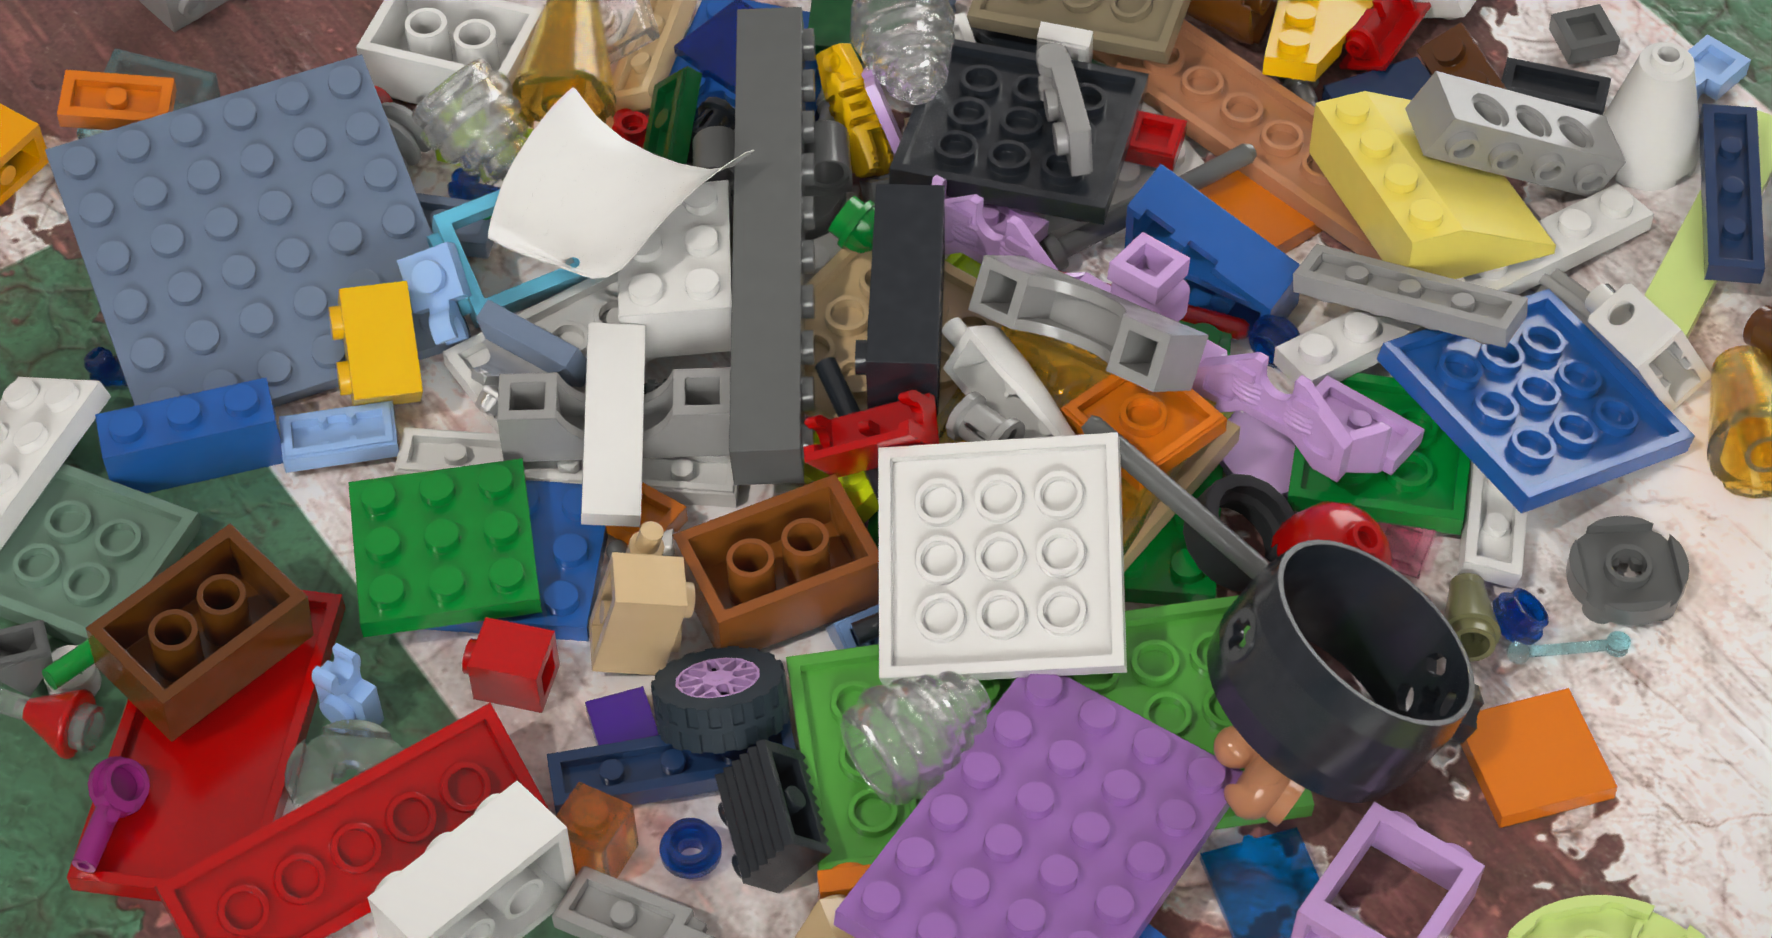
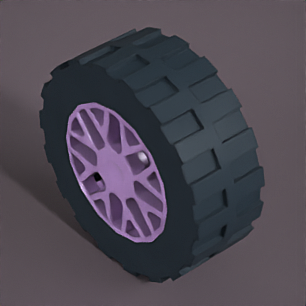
[651,646,790,754]

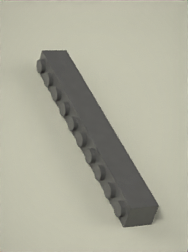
[729,7,815,485]

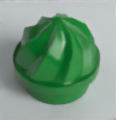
[828,195,875,254]

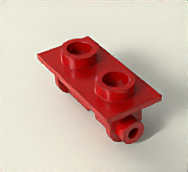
[1339,0,1432,72]

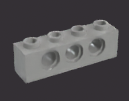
[1405,71,1626,197]

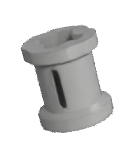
[946,392,1025,442]

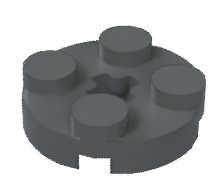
[1566,516,1689,626]

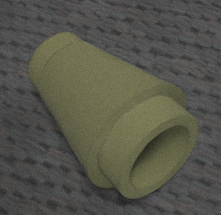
[1444,573,1501,662]

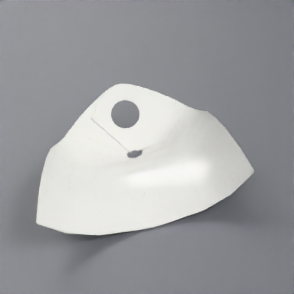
[488,87,754,279]

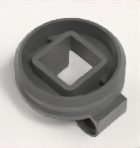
[693,120,853,240]

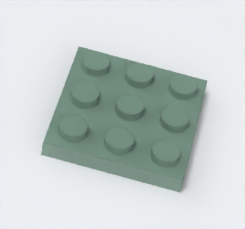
[0,463,202,645]

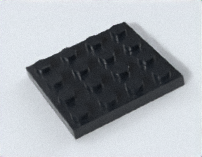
[889,37,1149,225]

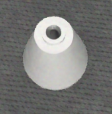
[1604,42,1700,191]

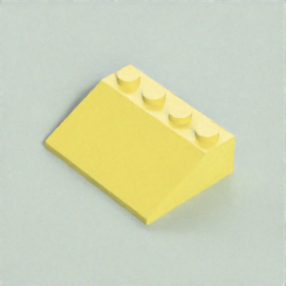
[1309,91,1556,279]

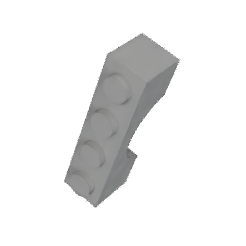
[968,255,1209,392]
[497,367,731,462]

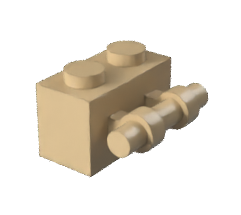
[589,521,695,675]

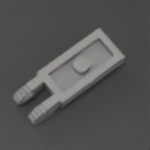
[1036,42,1093,177]

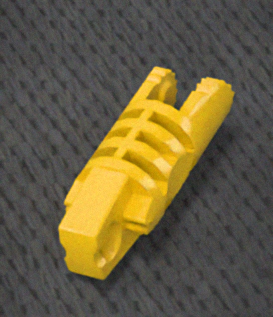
[816,43,894,178]

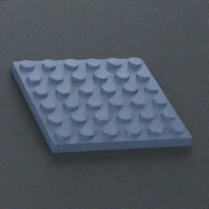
[45,54,471,408]

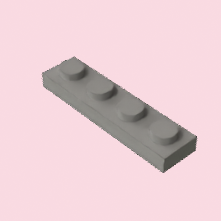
[1293,244,1528,348]

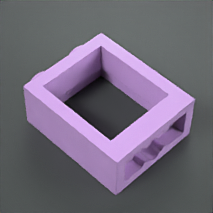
[1291,802,1485,938]

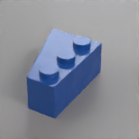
[1124,164,1300,346]

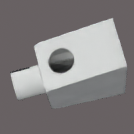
[1585,283,1712,412]

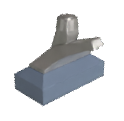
[471,299,587,418]

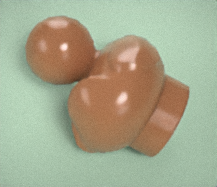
[1213,726,1305,827]

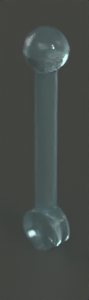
[1507,631,1631,664]

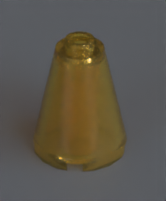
[509,0,616,129]
[1707,345,1772,499]

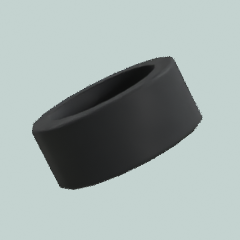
[1183,474,1295,591]

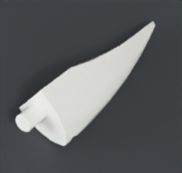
[942,317,1075,438]

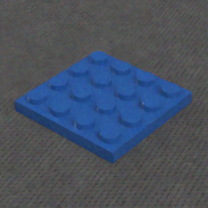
[1377,289,1695,514]

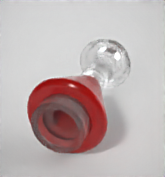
[0,682,106,759]

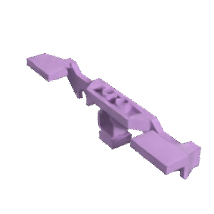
[931,175,1425,482]

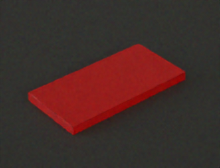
[66,590,345,902]

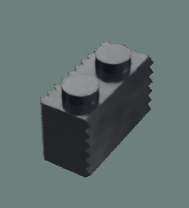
[715,739,832,893]

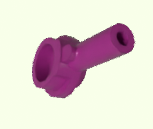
[72,756,150,873]

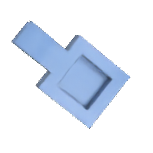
[1688,34,1751,101]
[397,242,472,346]
[312,643,384,737]

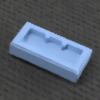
[279,400,399,473]

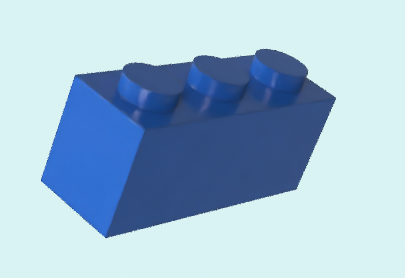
[95,377,283,494]

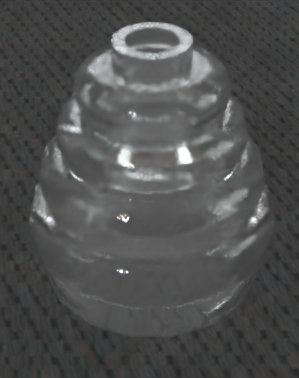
[849,0,955,105]
[412,59,529,186]
[840,671,991,805]

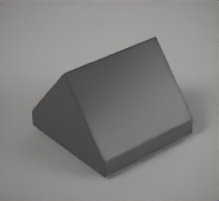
[0,620,53,697]

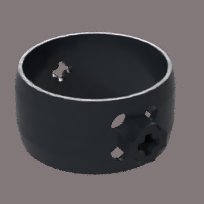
[1207,540,1484,803]

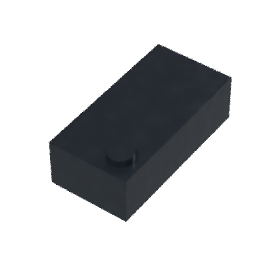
[855,184,945,424]

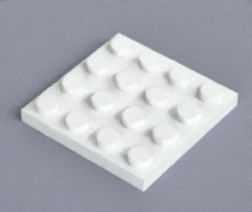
[878,432,1127,685]

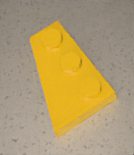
[1262,0,1374,82]

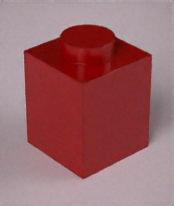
[462,617,560,713]

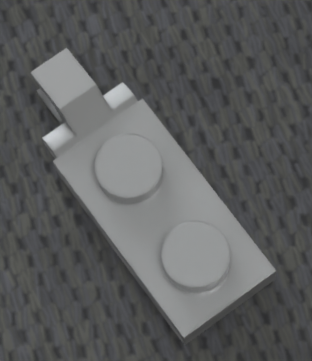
[552,866,716,938]

